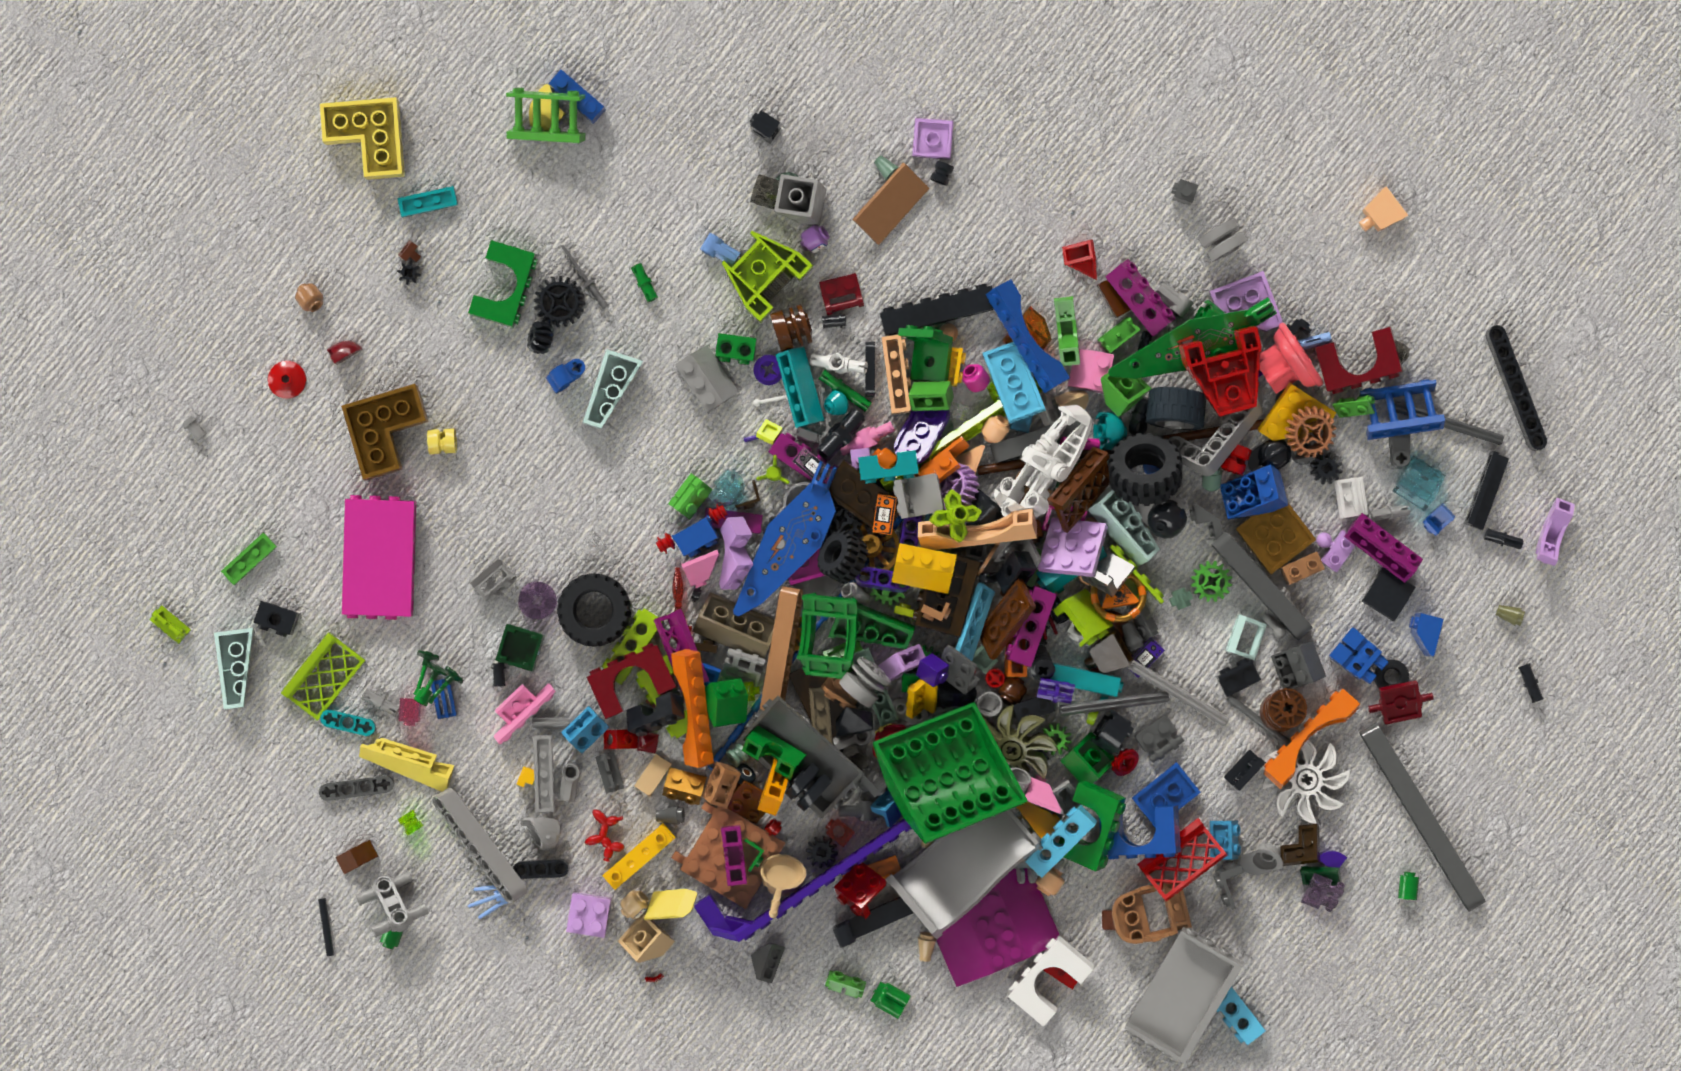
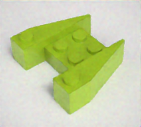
[722,231,813,323]

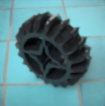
[534,276,586,328]

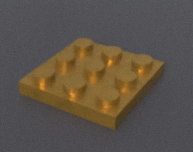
[1236,503,1316,575]

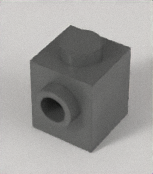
[1171,179,1199,206]

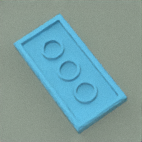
[982,342,1046,424]

